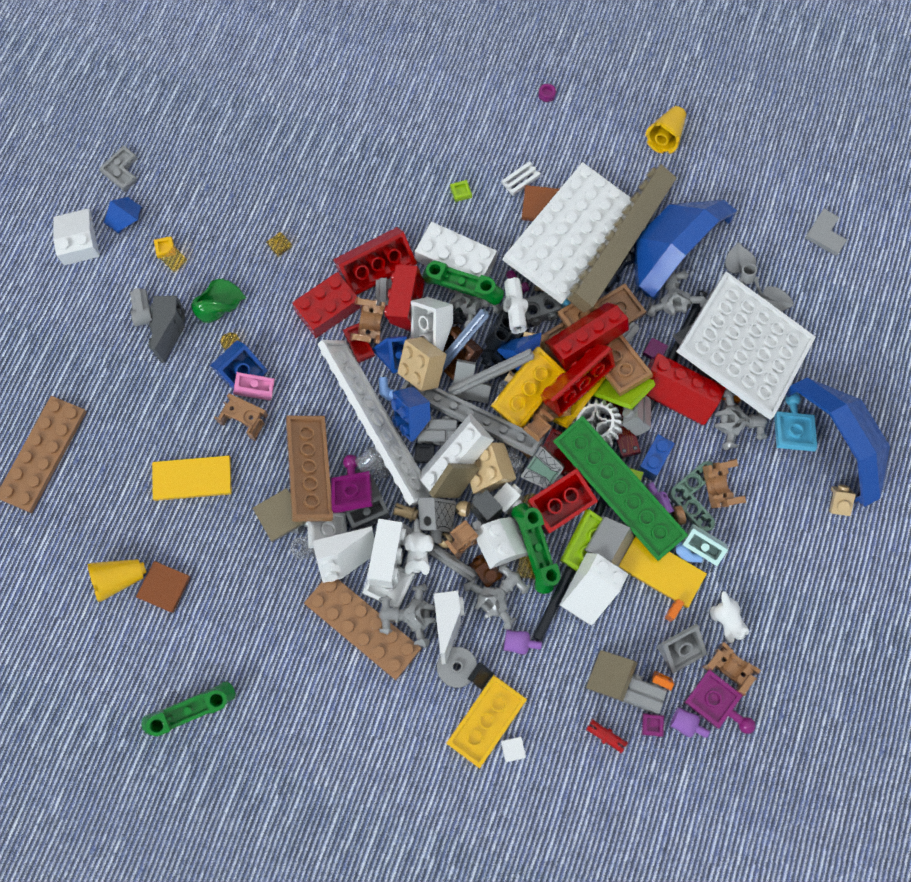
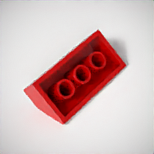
[333,227,417,295]
[544,302,629,370]
[541,344,616,417]
[646,353,726,426]

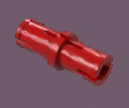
[586,719,628,753]

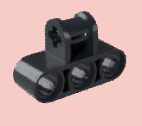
[485,309,529,351]

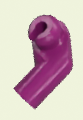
[506,270,529,294]

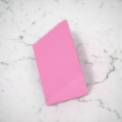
[233,372,275,400]

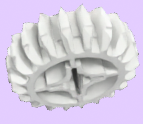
[571,400,623,446]

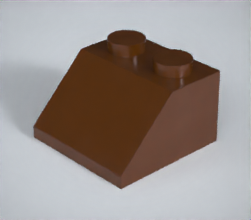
[443,326,484,380]

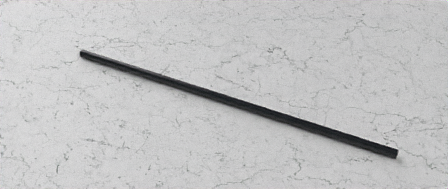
[533,290,708,642]

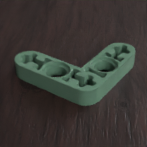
[669,461,715,532]

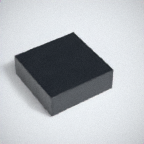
[415,443,434,463]
[468,662,493,690]

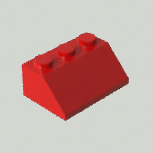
[384,265,425,332]
[528,468,598,534]

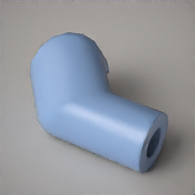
[379,377,397,401]
[675,542,703,563]

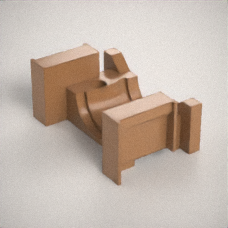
[350,297,385,343]
[214,393,268,441]
[519,408,554,458]
[702,459,746,508]
[445,520,478,560]
[702,642,761,696]

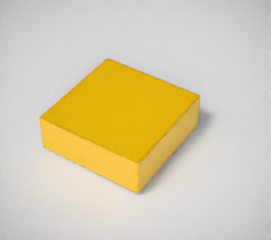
[154,236,176,259]

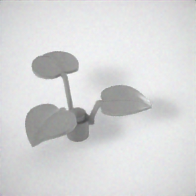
[707,243,794,312]

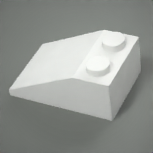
[53,208,100,265]
[411,297,453,351]
[475,517,528,569]
[313,526,374,583]
[560,553,628,625]
[434,591,464,665]

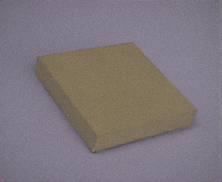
[429,463,479,498]
[252,488,307,542]
[586,650,637,702]

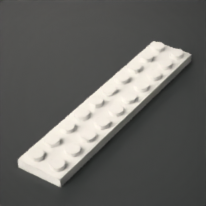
[318,340,433,506]

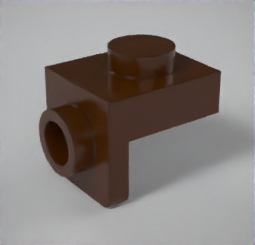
[469,554,503,587]

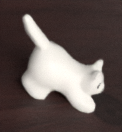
[404,519,434,575]
[710,591,749,643]

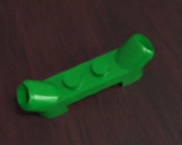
[423,261,504,305]
[511,503,561,594]
[141,681,235,737]

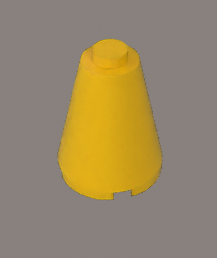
[645,106,686,154]
[87,559,146,602]

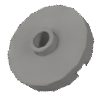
[437,647,477,688]

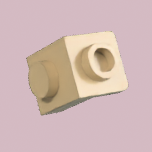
[829,484,856,516]

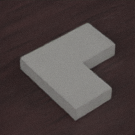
[99,145,138,192]
[805,209,847,256]
[453,359,492,403]

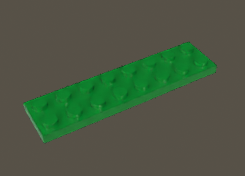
[553,415,688,561]

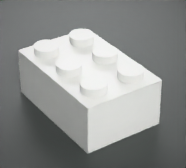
[367,519,407,589]

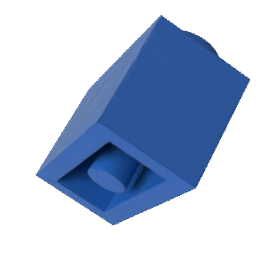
[638,434,675,481]

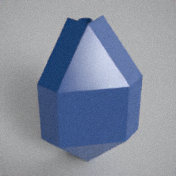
[633,200,737,300]
[786,378,890,507]

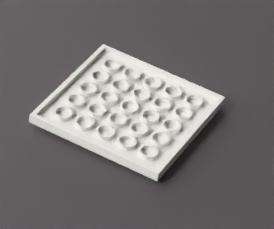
[676,271,816,420]

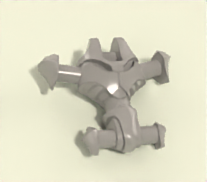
[647,269,707,317]
[448,288,503,329]
[715,389,768,451]
[464,563,531,630]
[379,583,436,648]

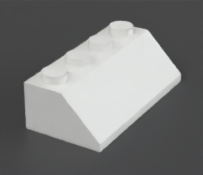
[420,414,494,492]

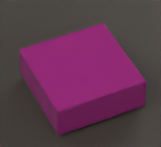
[642,338,668,359]
[641,713,664,737]

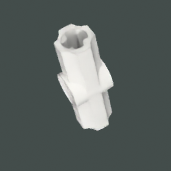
[503,277,528,334]

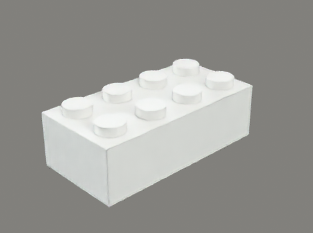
[415,222,497,277]

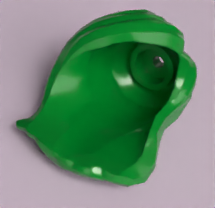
[191,279,246,323]

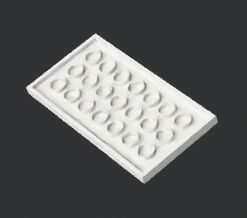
[502,162,631,304]

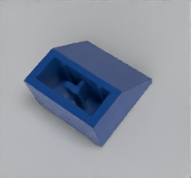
[391,386,431,442]

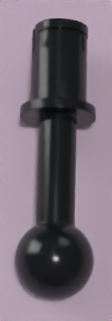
[605,251,635,292]

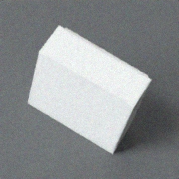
[501,737,526,762]

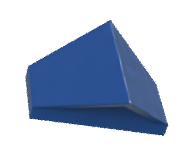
[104,197,142,234]
[497,333,542,371]
[372,336,407,373]

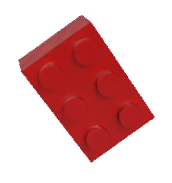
[292,272,361,338]

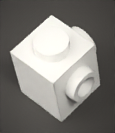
[494,483,524,515]

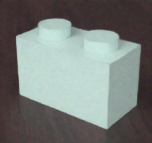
[682,524,728,566]

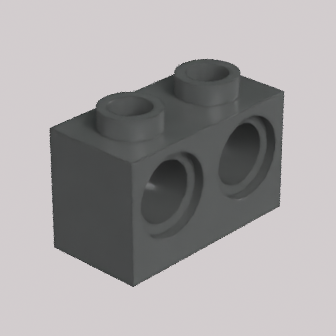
[525,292,562,327]
[471,490,503,524]

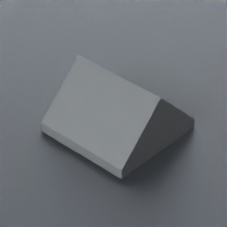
[585,517,634,567]
[656,624,707,673]

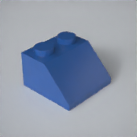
[210,340,268,396]

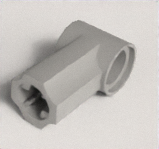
[374,278,392,315]
[130,288,153,327]

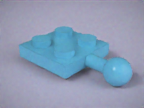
[774,393,817,451]

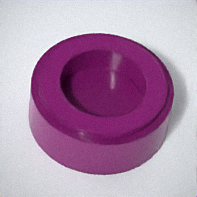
[538,84,556,102]

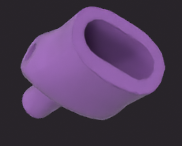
[646,482,674,514]
[503,630,542,655]
[669,707,710,738]

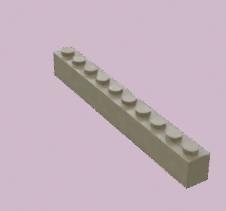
[567,164,677,313]

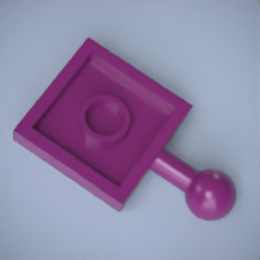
[331,455,372,513]
[684,670,756,734]

